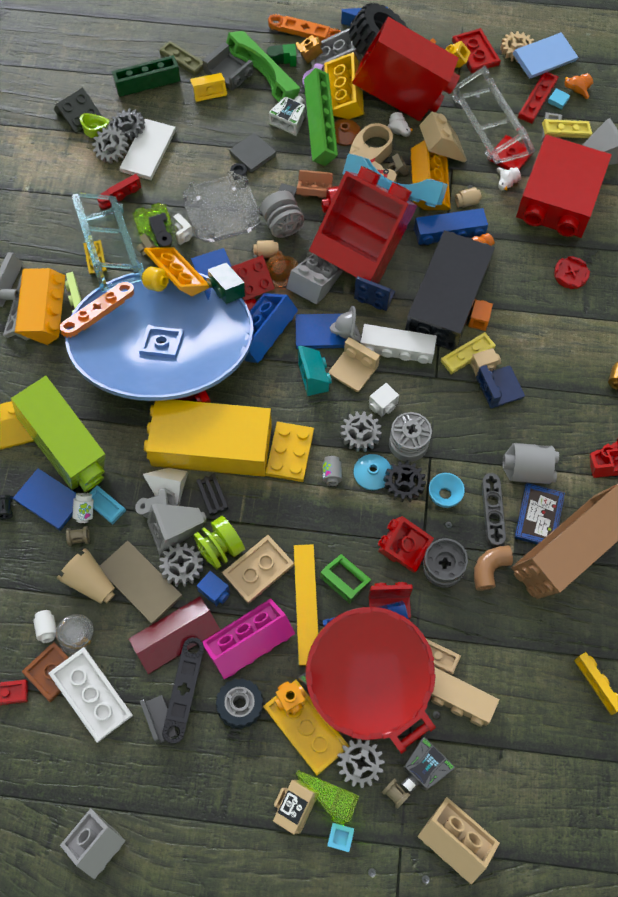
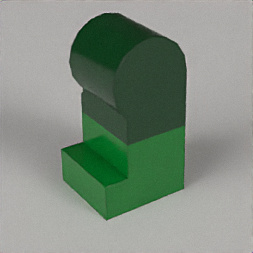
[267,44,296,67]

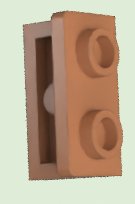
[296,170,333,198]

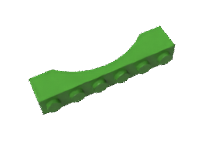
[226,31,300,102]

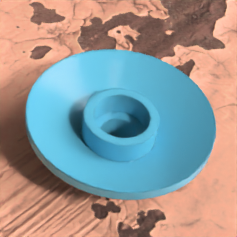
[354,454,391,490]

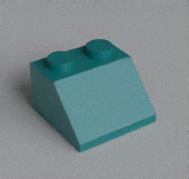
[298,346,332,396]

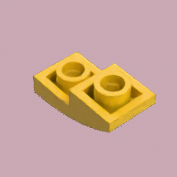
[83,240,107,274]

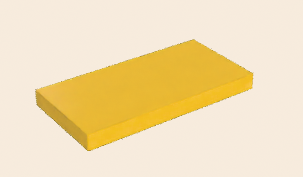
[263,680,350,776]

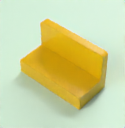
[190,73,227,102]

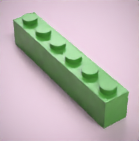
[304,68,338,166]

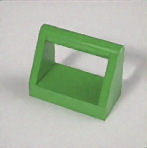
[320,554,371,604]

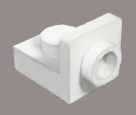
[173,213,193,245]

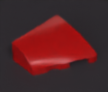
[590,439,618,478]

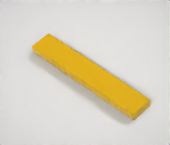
[294,544,318,666]

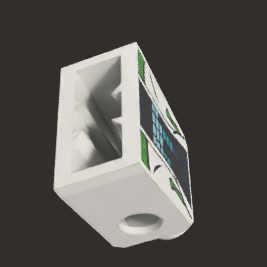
[269,96,305,136]

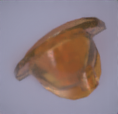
[266,251,298,287]

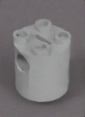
[503,443,559,484]

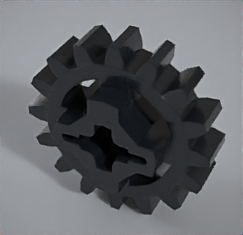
[383,460,426,502]

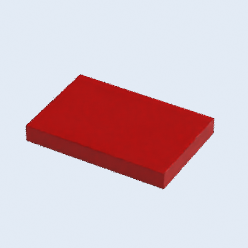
[452,28,501,73]

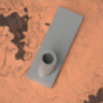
[0,253,23,307]

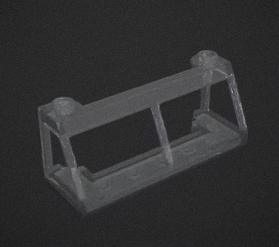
[452,66,535,164]

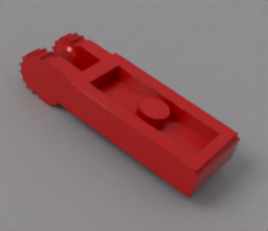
[97,174,141,210]

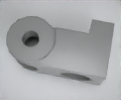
[135,488,176,518]

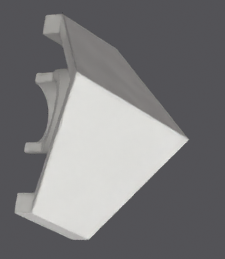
[143,468,188,506]

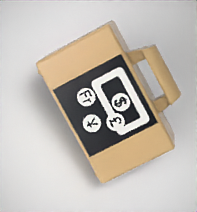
[273,780,319,835]

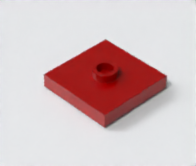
[488,135,534,171]

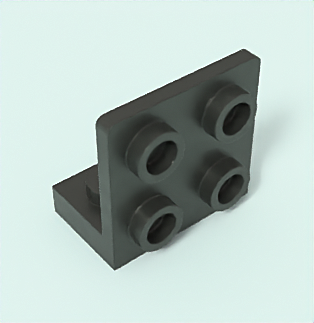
[54,88,102,133]

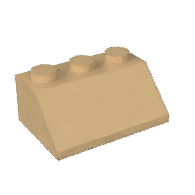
[417,797,500,885]

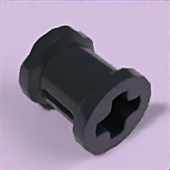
[0,495,13,520]

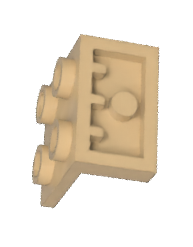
[329,337,380,392]

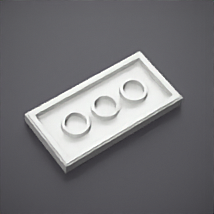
[120,119,176,180]
[48,647,133,743]

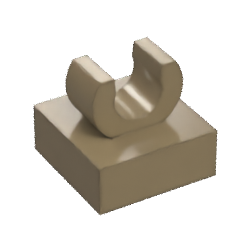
[388,153,410,177]
[136,233,156,257]

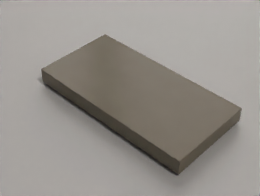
[100,541,183,624]

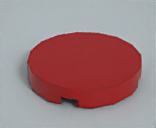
[554,256,590,289]

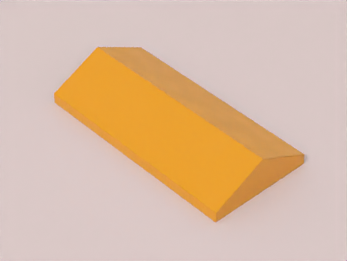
[143,247,209,296]

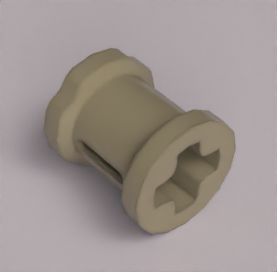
[66,526,90,546]
[382,778,411,809]

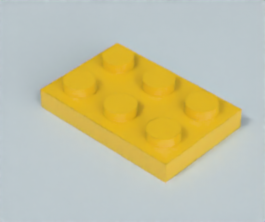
[266,422,314,482]

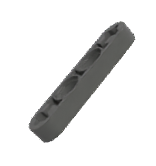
[481,473,506,548]

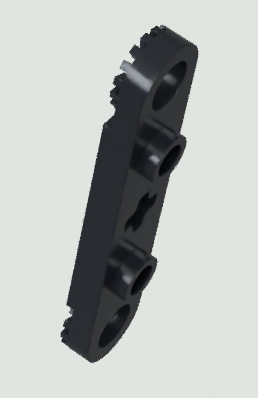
[162,637,204,744]

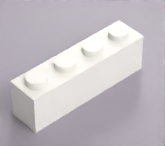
[361,324,437,364]

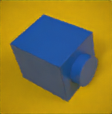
[197,571,230,607]

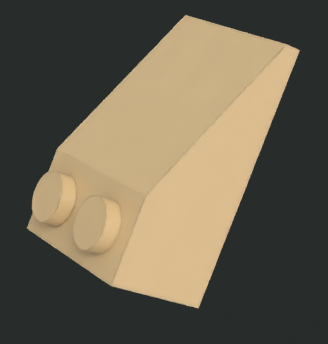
[419,111,467,163]

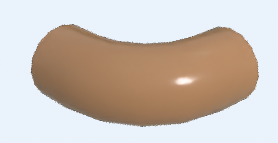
[474,546,513,591]

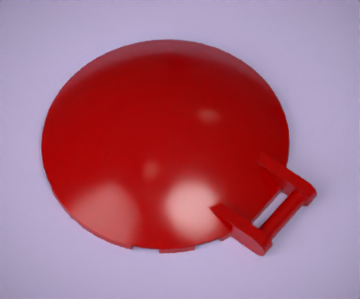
[306,607,436,754]

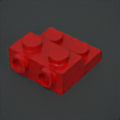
[378,516,434,572]

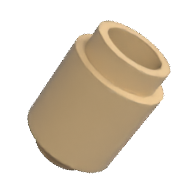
[455,187,482,208]
[253,240,279,258]

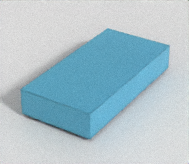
[89,485,126,525]

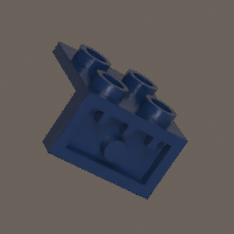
[354,276,395,311]
[476,365,525,409]

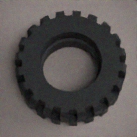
[349,3,408,56]

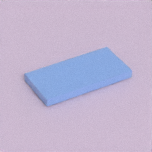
[512,32,578,79]

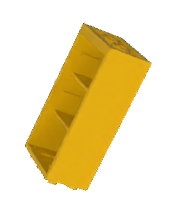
[144,400,272,477]

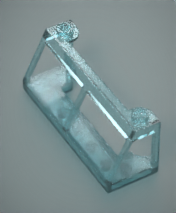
[71,193,145,292]

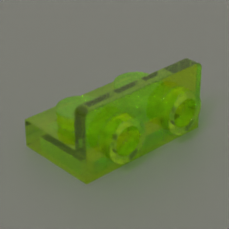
[132,203,172,234]

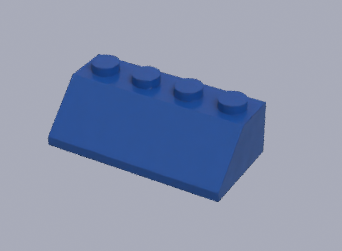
[244,293,298,363]

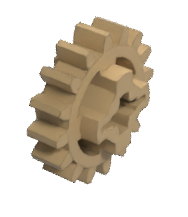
[500,31,534,62]

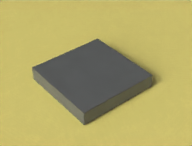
[229,133,276,173]

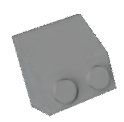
[60,808,125,879]

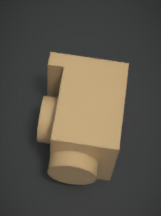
[470,348,501,376]

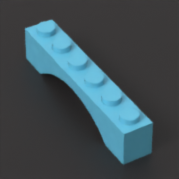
[342,154,448,207]

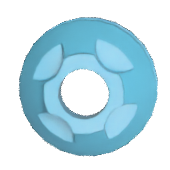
[429,473,465,508]

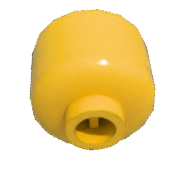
[141,267,169,292]

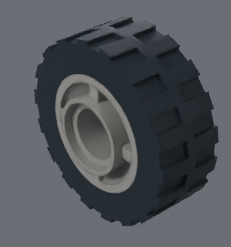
[216,678,263,729]

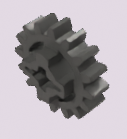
[109,108,145,142]

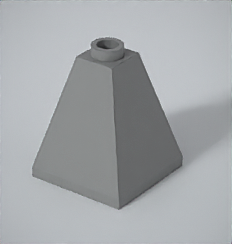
[583,118,618,165]
[147,504,207,556]

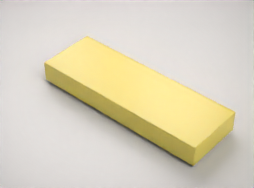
[542,119,592,138]
[441,332,496,374]

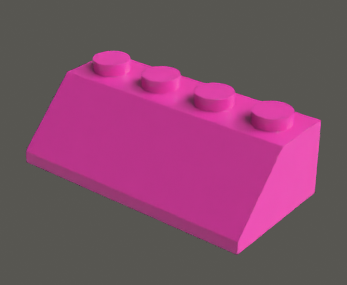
[202,599,295,679]

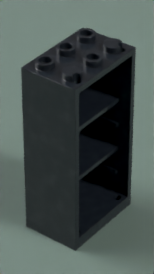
[405,230,495,351]

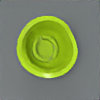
[80,113,109,138]

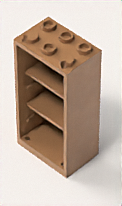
[511,484,618,599]

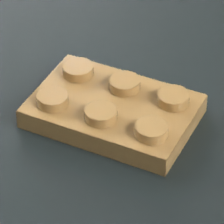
[222,535,294,604]

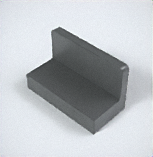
[140,695,178,745]

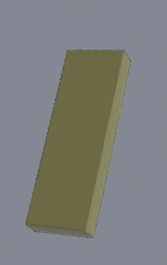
[159,41,204,76]

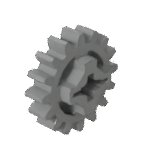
[92,126,129,164]
[340,411,382,452]
[159,543,203,587]
[336,739,384,788]

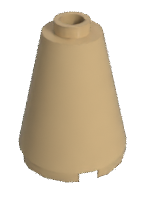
[57,548,115,604]

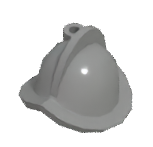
[330,306,361,343]

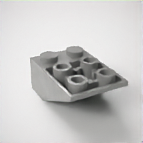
[286,254,344,304]

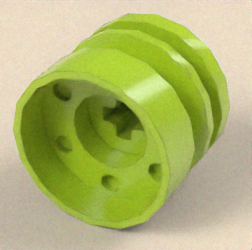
[193,516,245,569]

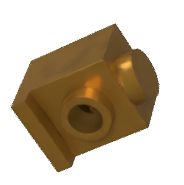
[295,35,323,64]

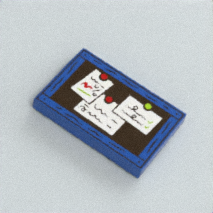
[514,483,565,544]

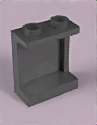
[203,42,253,91]

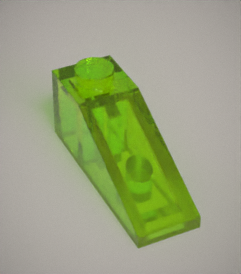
[296,770,359,826]

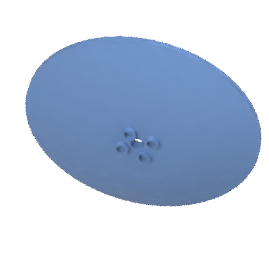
[65,270,253,401]

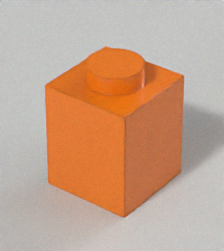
[468,300,493,331]

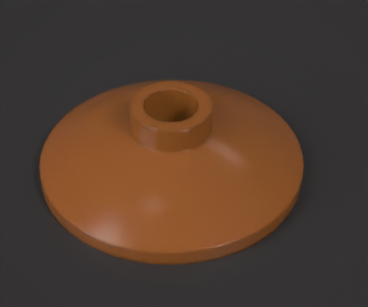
[334,119,361,146]

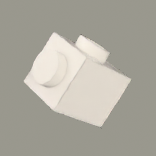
[369,383,399,417]

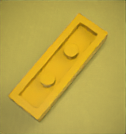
[574,652,618,716]

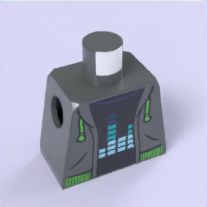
[401,737,455,794]

